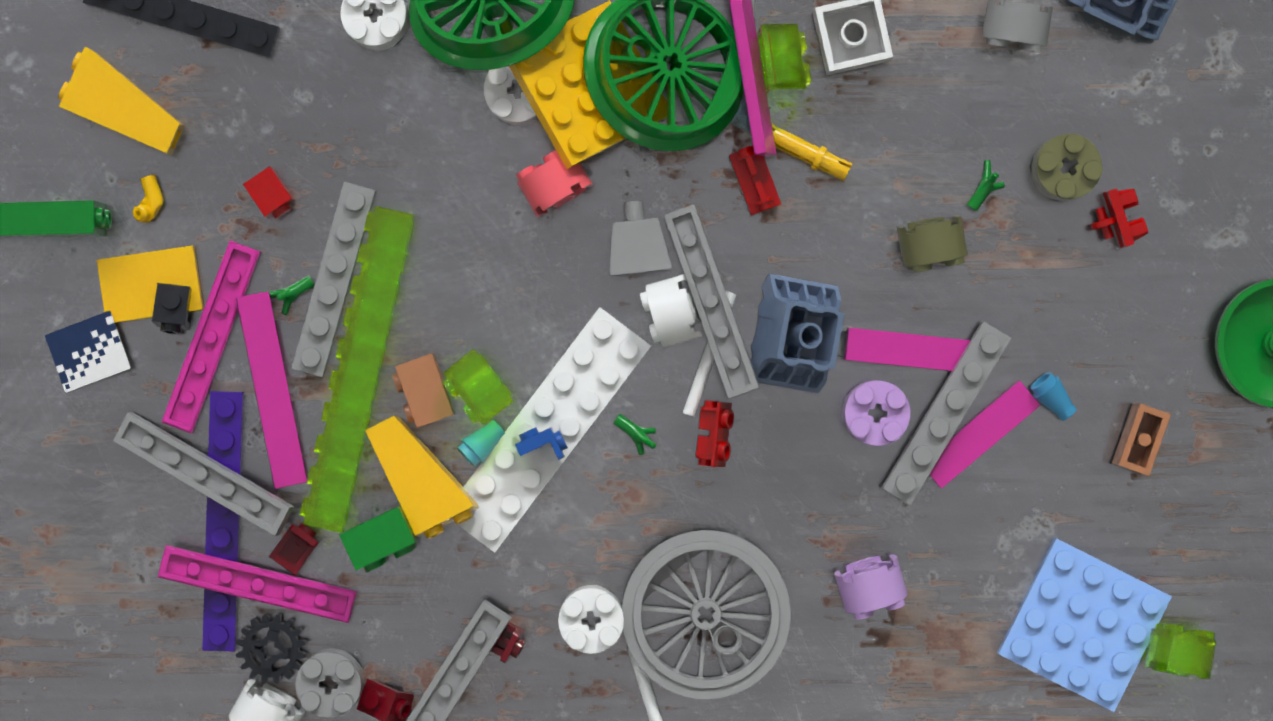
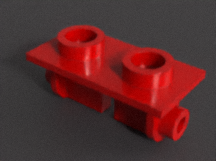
[729,146,781,216]
[695,400,734,467]

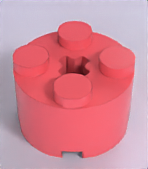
[516,150,593,217]

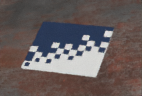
[45,311,131,393]

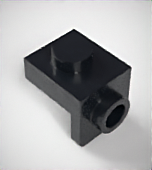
[152,283,192,334]

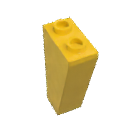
[58,47,185,155]
[365,416,479,539]

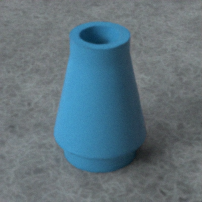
[1031,372,1077,421]

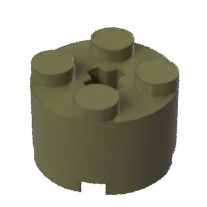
[1031,134,1103,201]
[897,215,968,272]

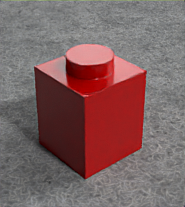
[243,166,295,219]

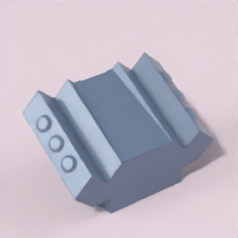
[1069,0,1177,41]
[751,274,845,393]

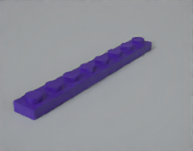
[202,391,244,652]

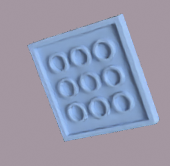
[997,538,1172,712]

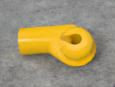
[132,174,163,223]

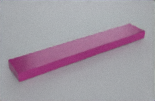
[729,0,777,157]
[161,240,261,434]
[236,291,307,489]
[157,545,357,623]

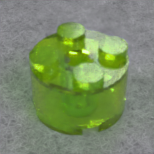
[1145,623,1217,680]

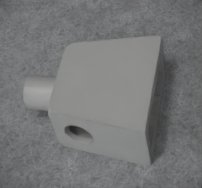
[610,200,672,277]

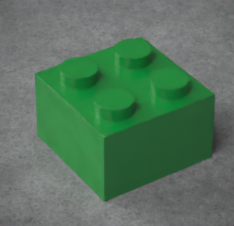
[339,505,420,573]

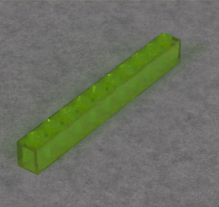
[300,206,416,533]

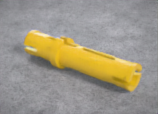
[772,124,853,182]

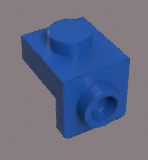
[515,427,568,460]

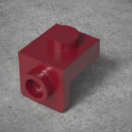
[268,523,319,575]
[491,622,525,663]
[357,679,414,721]

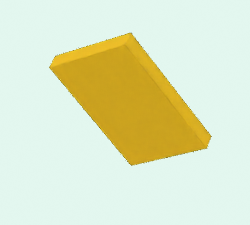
[96,245,204,323]

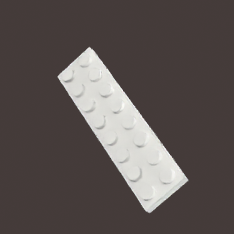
[453,307,651,553]

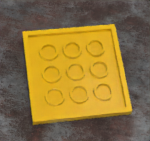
[509,1,667,169]

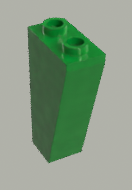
[0,200,112,237]

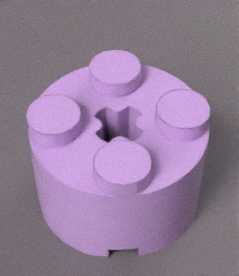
[842,380,910,446]
[834,554,908,620]

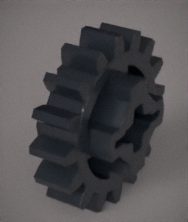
[236,613,307,684]

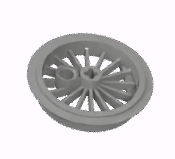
[622,530,791,699]

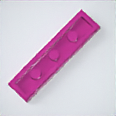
[844,328,970,371]
[929,380,1041,489]

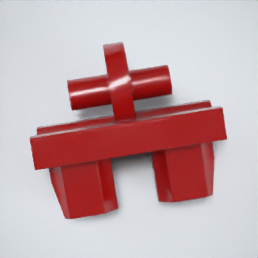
[1090,188,1149,248]

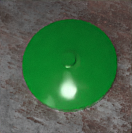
[1215,279,1273,408]

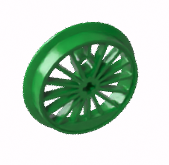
[409,0,574,70]
[583,0,744,151]

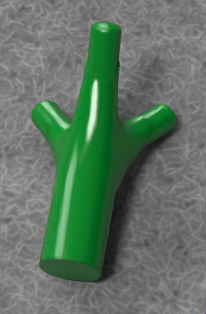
[967,160,1005,211]
[263,275,315,315]
[613,414,656,455]

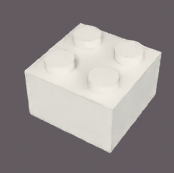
[812,0,893,76]

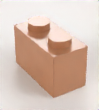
[392,353,455,428]
[1111,403,1171,476]

